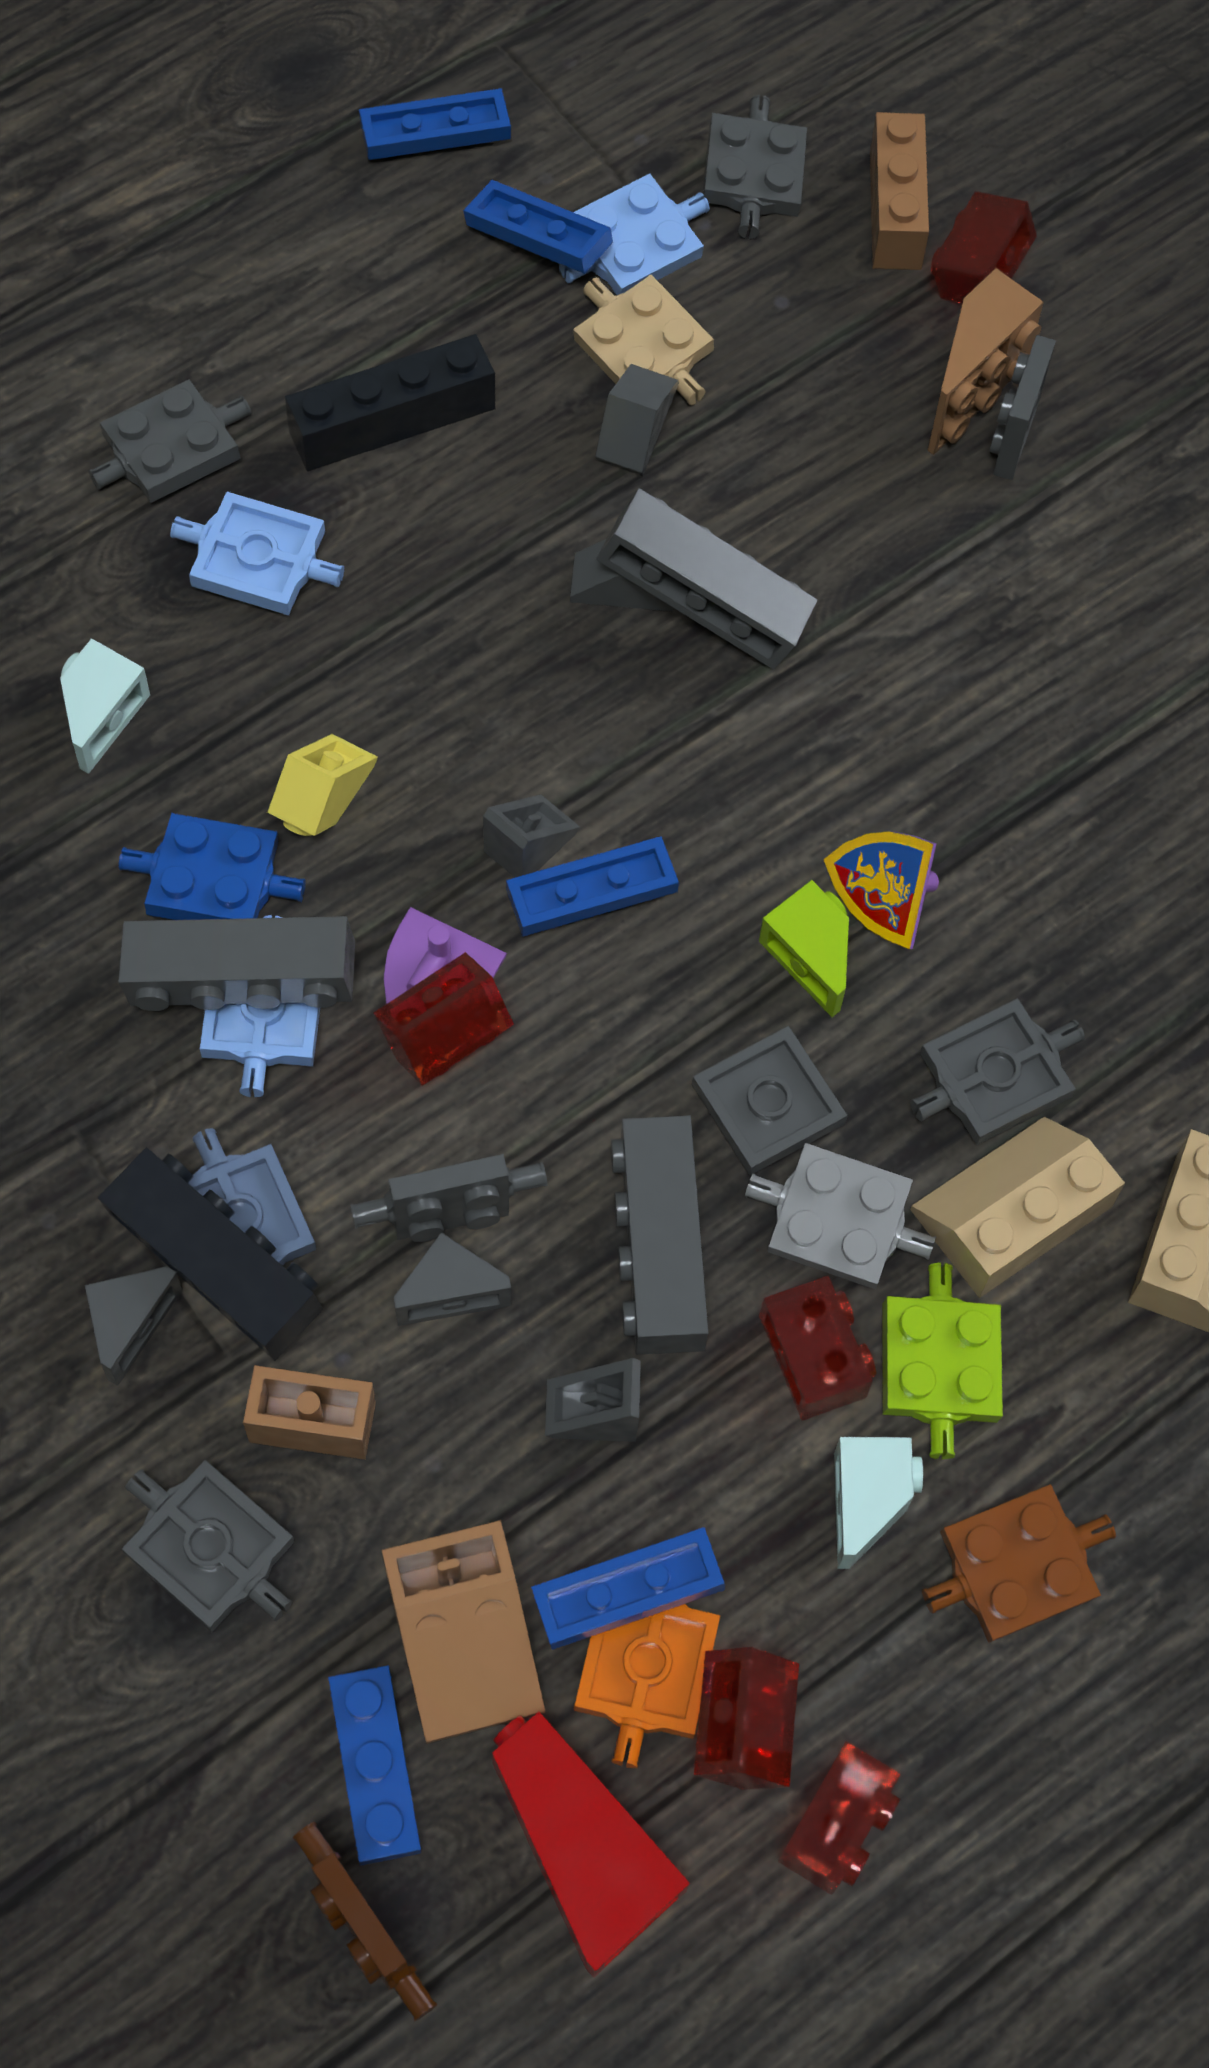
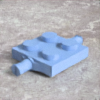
[559,173,710,295]
[170,492,344,615]
[200,915,320,1097]

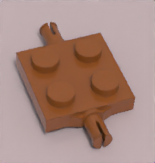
[922,1484,1116,1643]

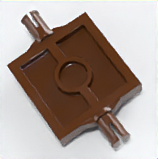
[293,1822,437,2021]

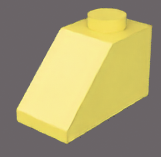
[267,734,378,836]

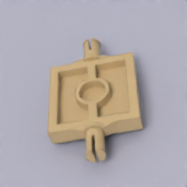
[573,274,714,405]

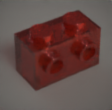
[931,191,1037,303]
[373,952,514,1086]
[759,1275,876,1421]
[694,1647,799,1790]
[778,1741,901,1895]

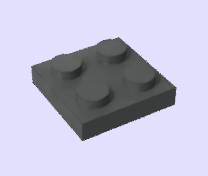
[989,335,1056,481]
[692,1026,848,1175]

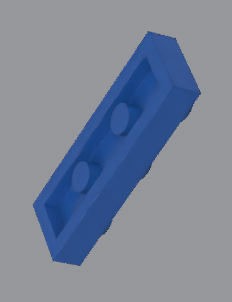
[359,88,511,160]
[463,180,613,274]
[506,836,679,936]
[531,1527,725,1650]
[328,1665,421,1866]

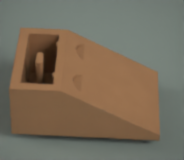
[928,268,1044,455]
[382,1520,545,1744]

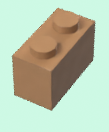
[243,1365,376,1460]

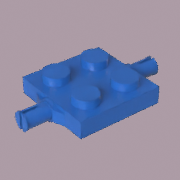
[119,813,306,920]

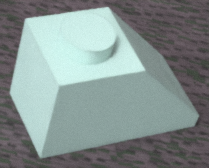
[60,638,150,774]
[834,1437,923,1569]

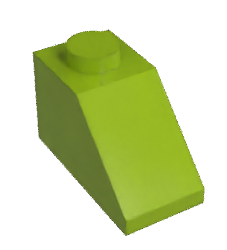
[759,880,849,1017]

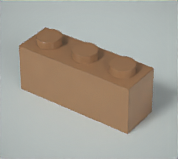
[870,112,929,270]

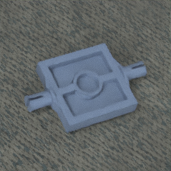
[188,1128,316,1266]

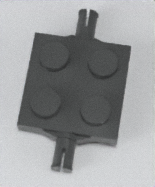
[703,95,807,239]
[88,379,252,503]
[910,998,1085,1145]
[350,1154,548,1242]
[122,1460,294,1632]

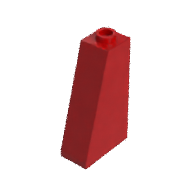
[492,1711,690,1978]

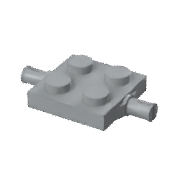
[745,1143,936,1290]

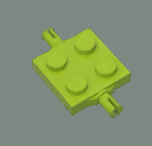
[882,1263,1003,1460]

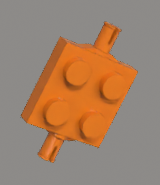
[574,1604,720,1768]

